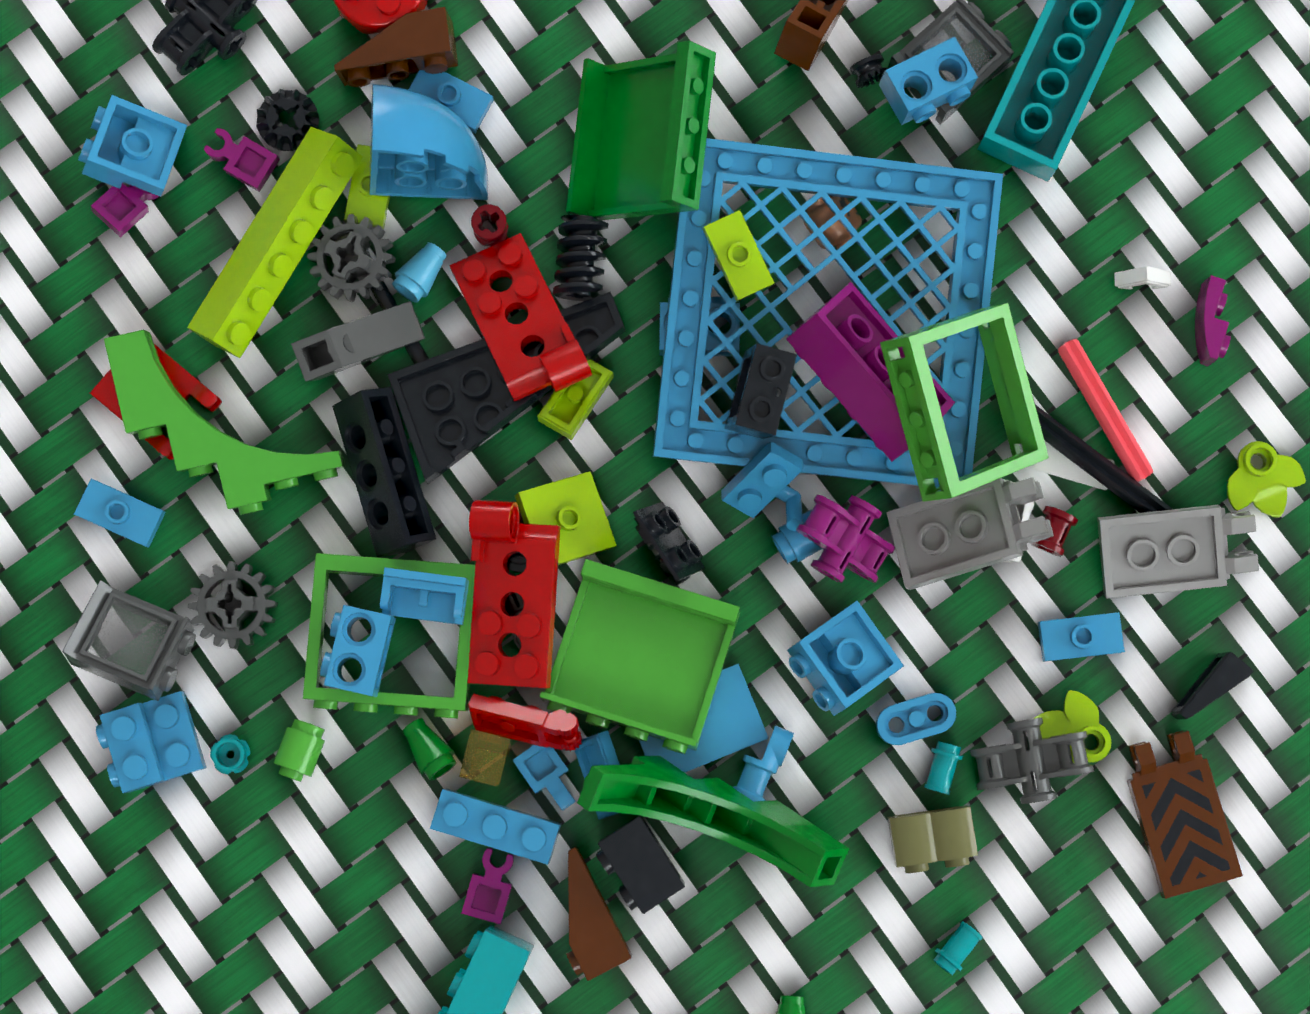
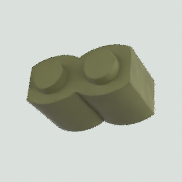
[887,805,978,873]

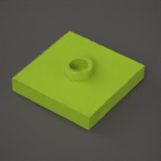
[515,471,617,565]

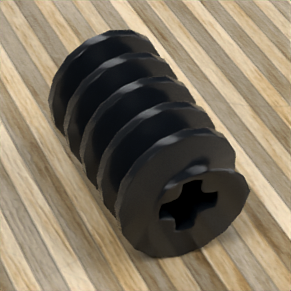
[553,214,609,301]

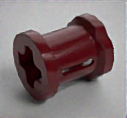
[471,204,509,247]
[1030,506,1078,557]

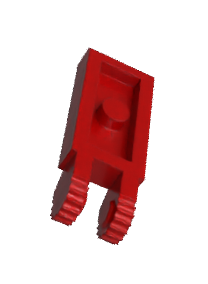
[468,694,582,752]

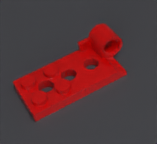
[449,233,592,402]
[468,500,561,688]

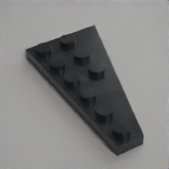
[387,292,625,484]

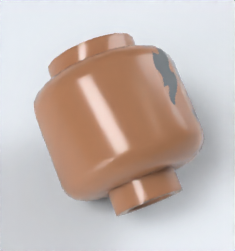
[803,196,862,249]

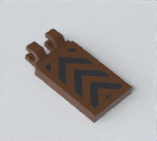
[1127,730,1243,899]

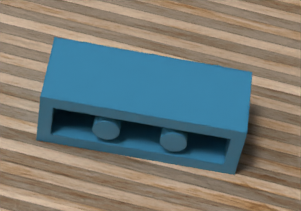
[430,788,562,865]

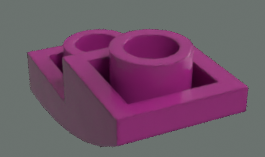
[1195,275,1231,366]

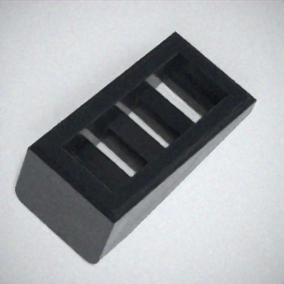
[1171,652,1254,720]

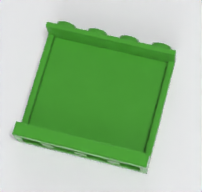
[540,559,740,754]

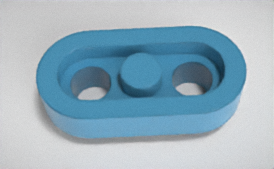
[876,693,956,745]

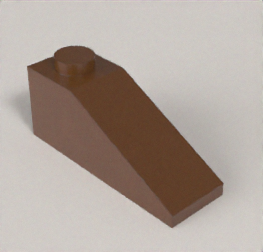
[774,0,849,71]
[566,846,632,981]

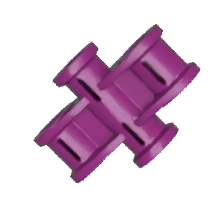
[796,494,895,583]

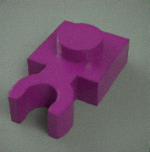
[204,128,280,192]
[91,183,159,238]
[461,847,514,925]

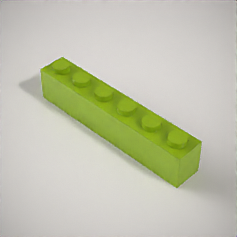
[187,127,363,358]

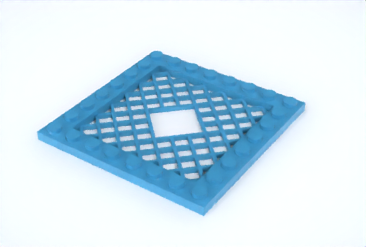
[652,138,1003,487]

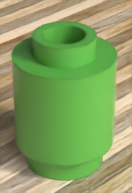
[273,719,325,782]

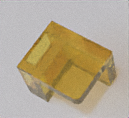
[459,729,513,786]

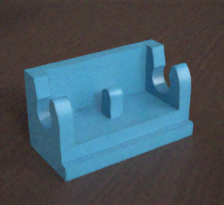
[380,567,469,625]

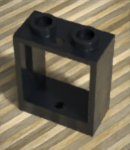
[724,343,797,439]

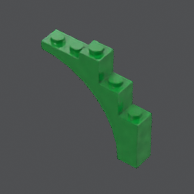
[577,756,849,887]

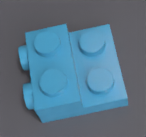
[78,95,187,197]
[787,601,904,716]
[96,691,207,793]

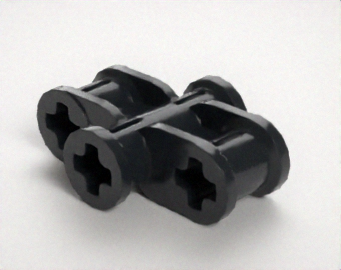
[152,0,257,76]

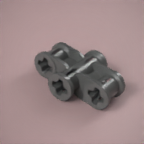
[970,717,1094,804]

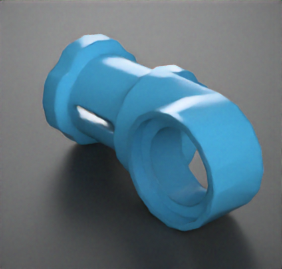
[732,725,794,802]

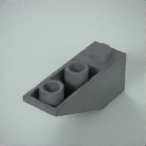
[291,301,425,382]

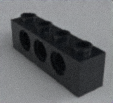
[332,387,436,558]

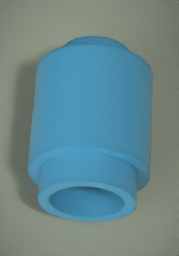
[772,509,823,564]

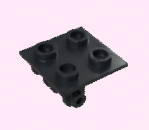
[633,502,705,586]

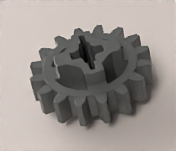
[307,214,396,302]
[188,561,278,649]

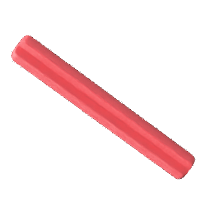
[1058,339,1153,482]

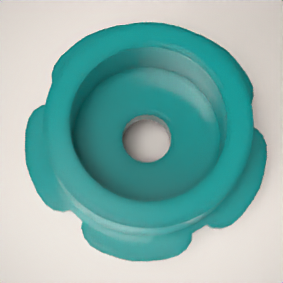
[210,734,251,774]

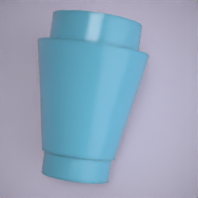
[392,242,447,303]

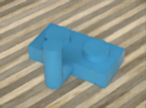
[721,441,803,531]

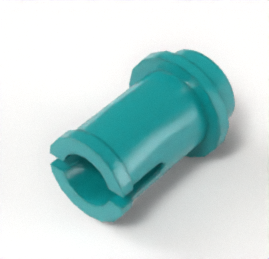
[925,741,963,795]
[933,921,983,976]

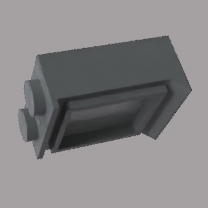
[888,0,1014,125]
[62,580,196,701]

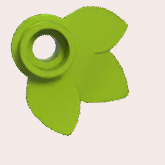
[1227,441,1306,518]
[1034,690,1112,763]

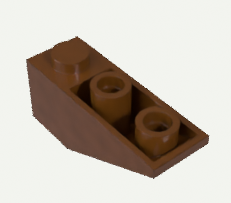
[334,7,458,87]

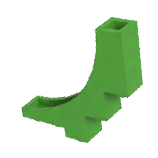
[104,330,346,515]

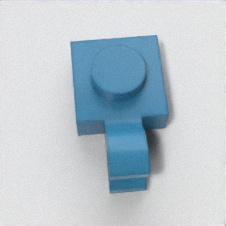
[513,745,576,811]

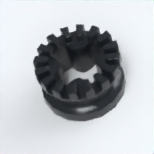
[850,54,888,88]

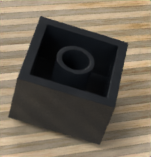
[596,815,685,914]

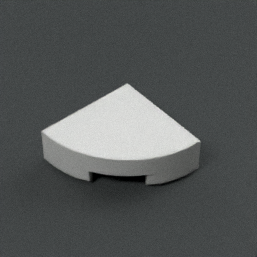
[1114,266,1171,289]

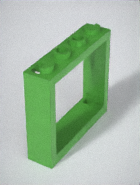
[880,303,1049,502]
[303,553,475,719]

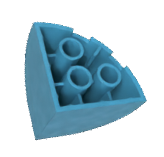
[370,84,488,200]

